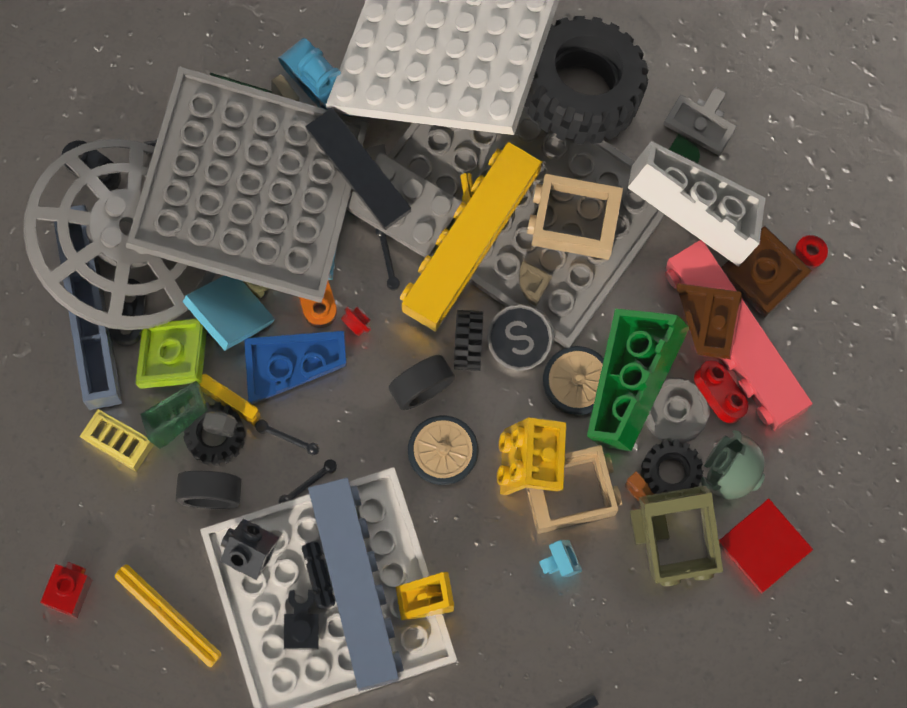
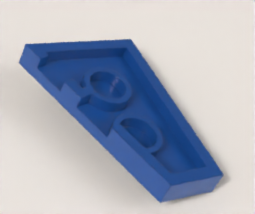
[244,331,347,404]

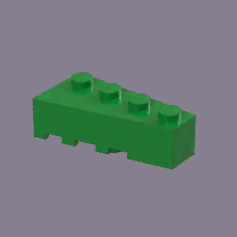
[587,308,689,451]

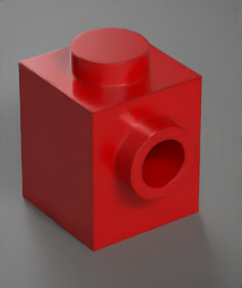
[40,562,93,618]

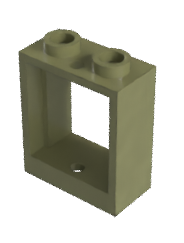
[639,486,723,586]

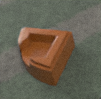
[625,471,654,503]

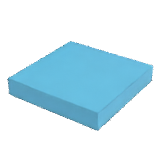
[183,276,275,351]

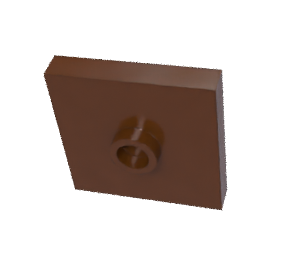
[721,226,812,318]

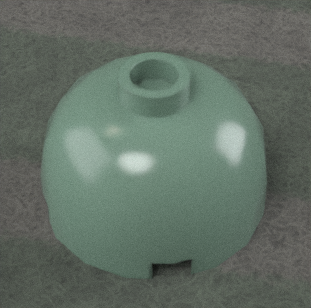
[701,430,765,499]

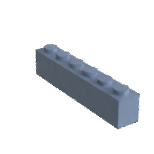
[54,204,122,410]
[308,477,404,692]

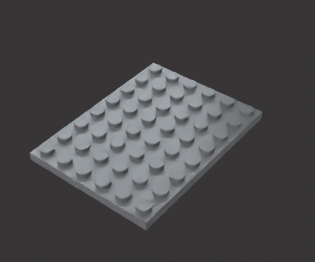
[387,106,666,348]

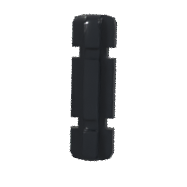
[301,542,335,609]

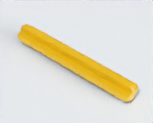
[115,564,222,667]

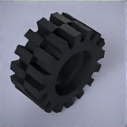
[454,310,483,371]
[183,402,246,466]
[640,439,704,494]

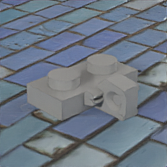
[664,87,737,156]

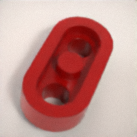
[694,360,749,423]

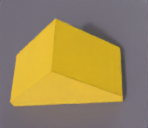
[395,572,454,620]

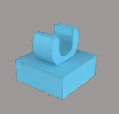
[539,540,582,577]

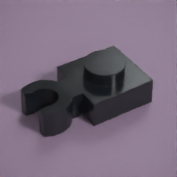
[284,590,319,650]

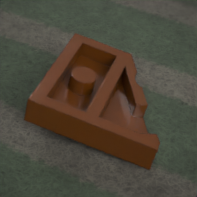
[677,283,742,360]

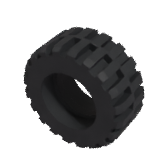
[524,16,649,144]

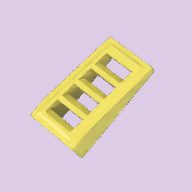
[79,409,155,472]

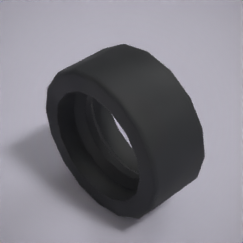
[389,355,455,410]
[176,471,242,509]

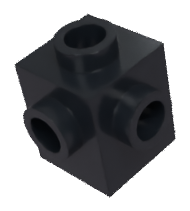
[220,519,279,580]

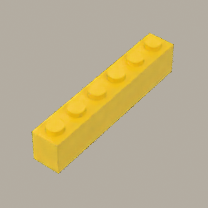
[400,142,542,332]

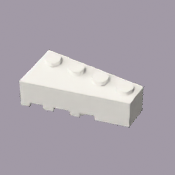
[628,141,765,267]

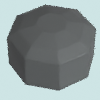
[203,411,238,437]

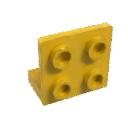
[497,417,566,495]

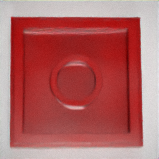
[719,498,813,594]

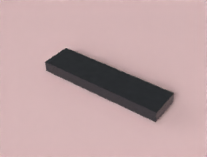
[305,108,411,230]

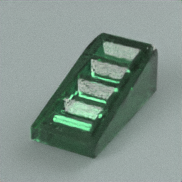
[140,381,208,449]

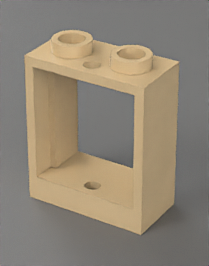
[527,174,623,260]
[526,445,622,534]

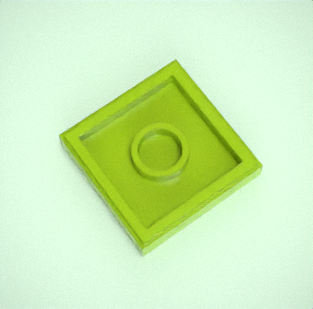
[135,318,207,389]

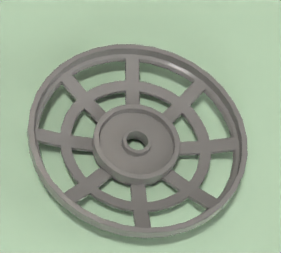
[23,139,216,330]

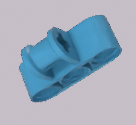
[278,38,351,116]

